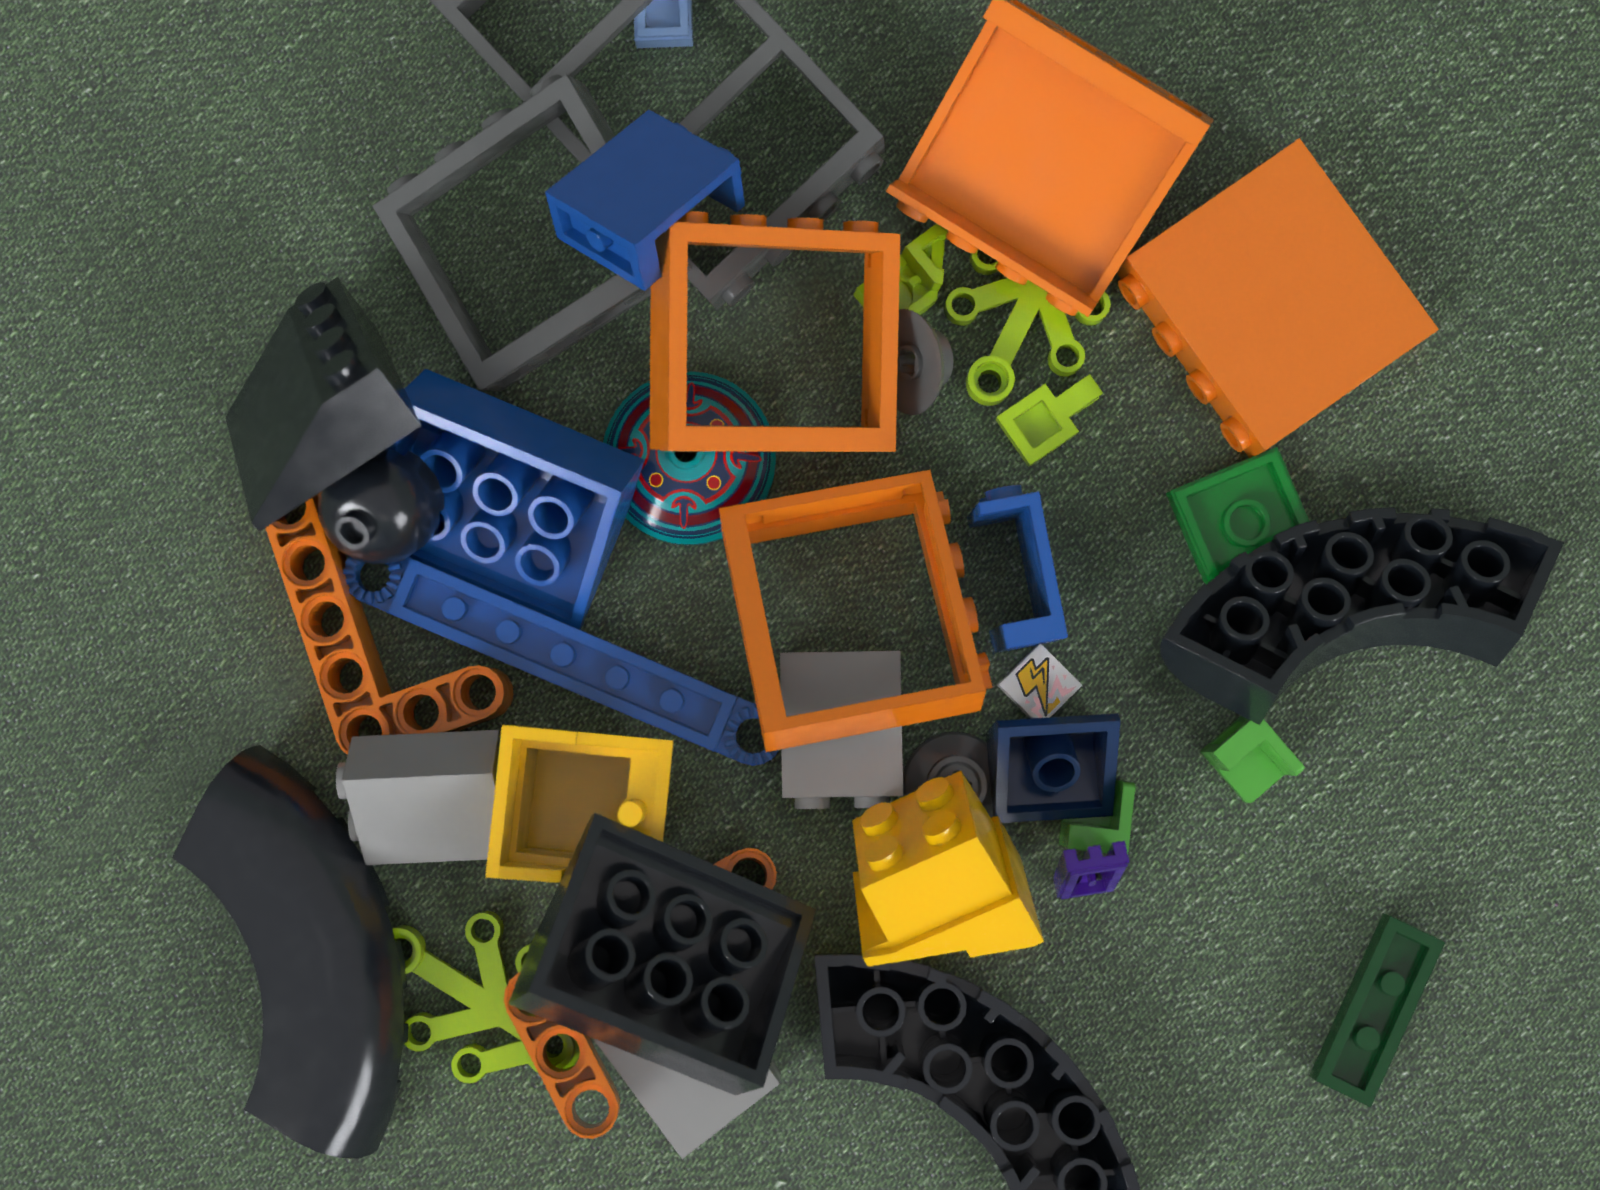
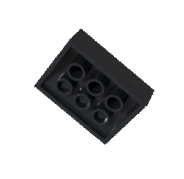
[225,277,421,532]
[508,813,816,1096]

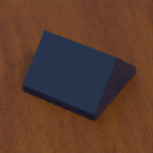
[986,713,1121,823]

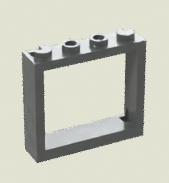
[373,74,692,391]

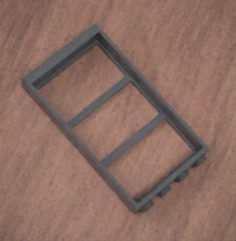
[430,0,886,310]

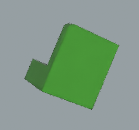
[1200,716,1305,803]
[1059,780,1135,853]

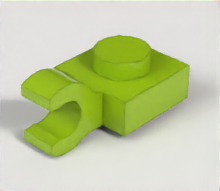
[995,374,1103,467]

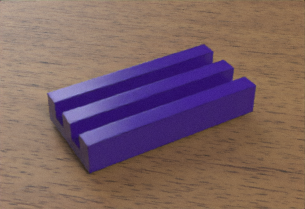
[1053,841,1130,900]

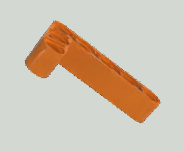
[266,494,514,755]
[504,848,777,1139]

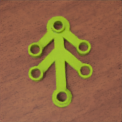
[944,249,1111,406]
[392,911,580,1084]

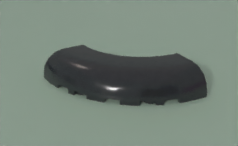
[1161,507,1564,725]
[172,745,408,1159]
[814,953,1141,1190]

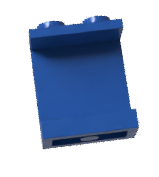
[545,110,745,291]
[967,485,1068,653]

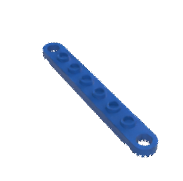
[343,557,779,766]

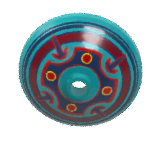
[603,371,776,545]

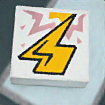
[997,644,1082,719]

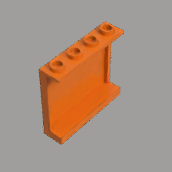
[886,0,1214,317]
[1117,138,1439,458]

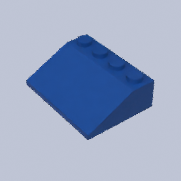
[388,369,644,630]

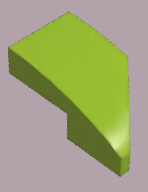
[853,223,948,315]

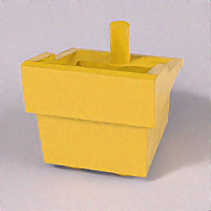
[485,725,674,883]
[852,770,1044,967]

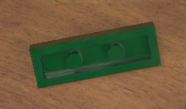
[1309,913,1445,1107]

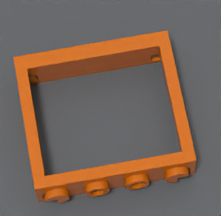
[650,211,900,452]
[719,470,992,752]

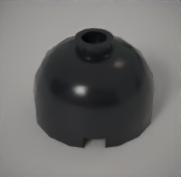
[318,448,444,565]

